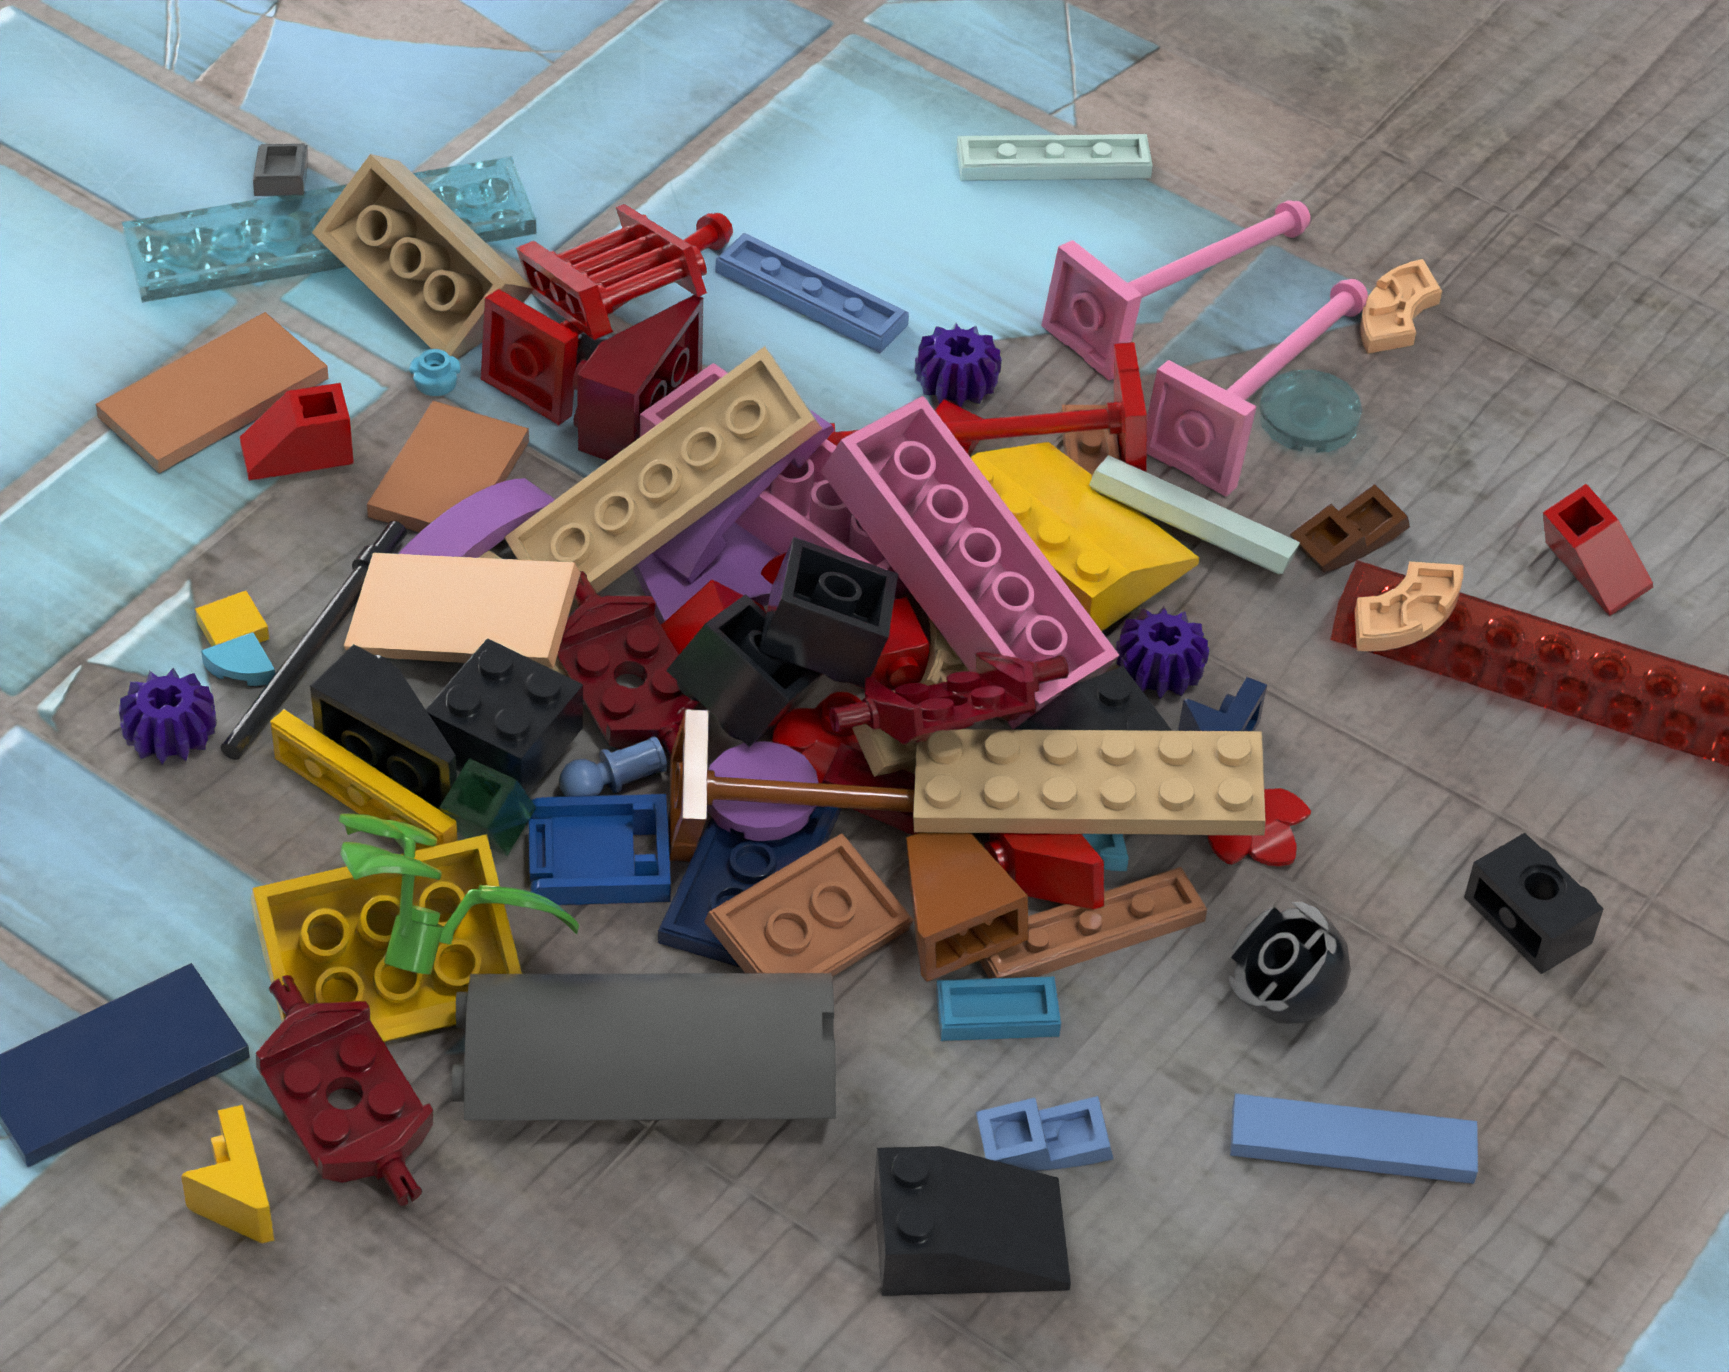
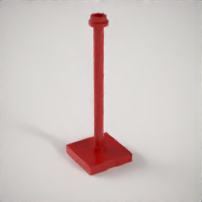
[480,213,733,425]
[827,342,1147,472]

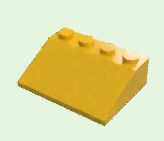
[970,442,1199,631]
[251,834,522,1042]

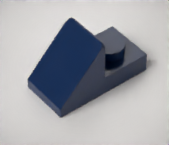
[1178,677,1267,731]

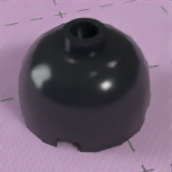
[1229,902,1351,1024]

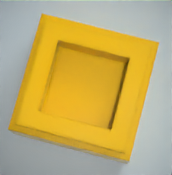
[195,590,269,647]

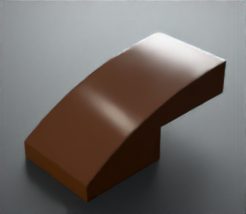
[1290,484,1410,572]

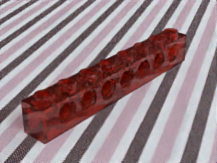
[1330,560,1729,767]

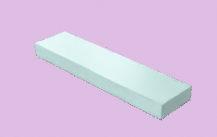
[956,134,1153,181]
[1089,455,1300,575]

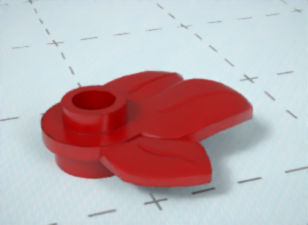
[772,692,863,783]
[1207,788,1311,866]

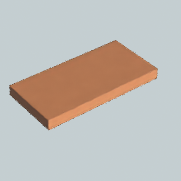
[96,312,329,473]

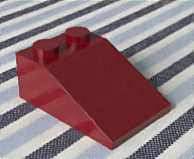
[573,295,704,461]

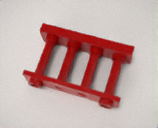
[516,204,707,340]

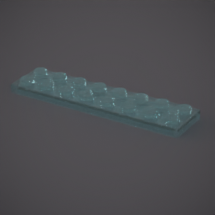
[122,156,537,303]

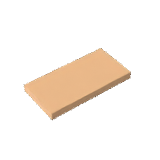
[344,553,581,668]

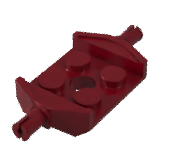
[557,571,707,756]
[829,651,1069,744]
[256,975,434,1206]

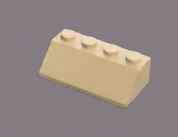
[312,154,534,359]

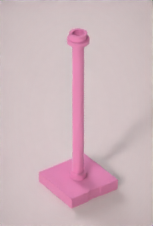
[1041,200,1311,381]
[1147,279,1368,497]

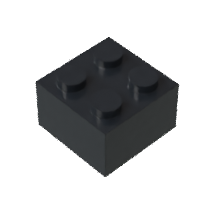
[759,537,898,688]
[666,594,823,748]
[426,638,583,802]

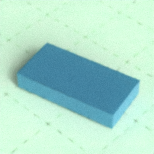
[936,976,1061,1041]

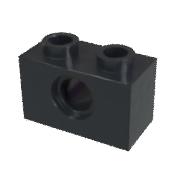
[1464,833,1604,974]

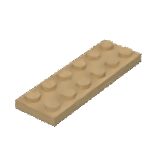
[504,346,822,614]
[913,729,1265,835]

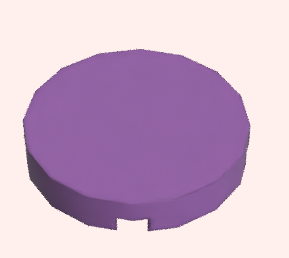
[707,741,818,841]

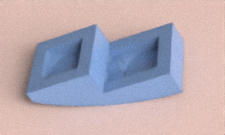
[976,1096,1114,1171]

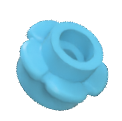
[409,349,461,396]

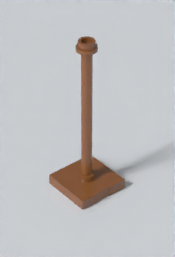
[669,709,915,862]

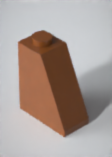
[906,832,1029,982]

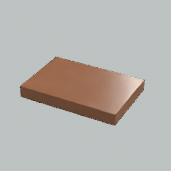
[367,401,529,532]
[704,833,914,977]

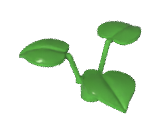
[338,814,579,974]

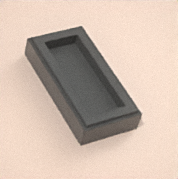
[253,143,308,196]

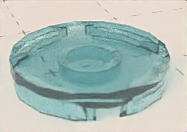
[1259,369,1362,453]

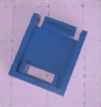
[529,794,671,905]

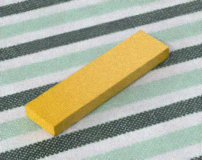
[270,709,458,851]

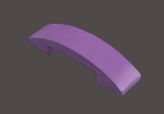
[652,409,834,583]
[399,478,555,558]

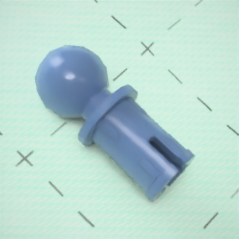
[559,737,667,797]

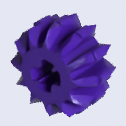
[914,323,1002,407]
[1115,606,1209,699]
[118,668,217,765]

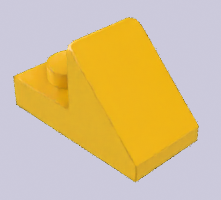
[181,1105,274,1243]

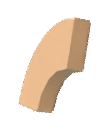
[1360,259,1442,354]
[1355,561,1463,651]

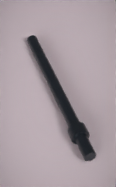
[220,521,407,760]

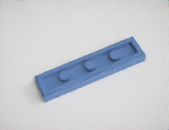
[715,233,909,353]
[1230,1093,1478,1184]

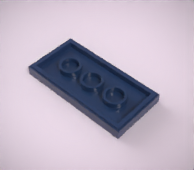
[658,806,842,968]
[0,963,250,1167]

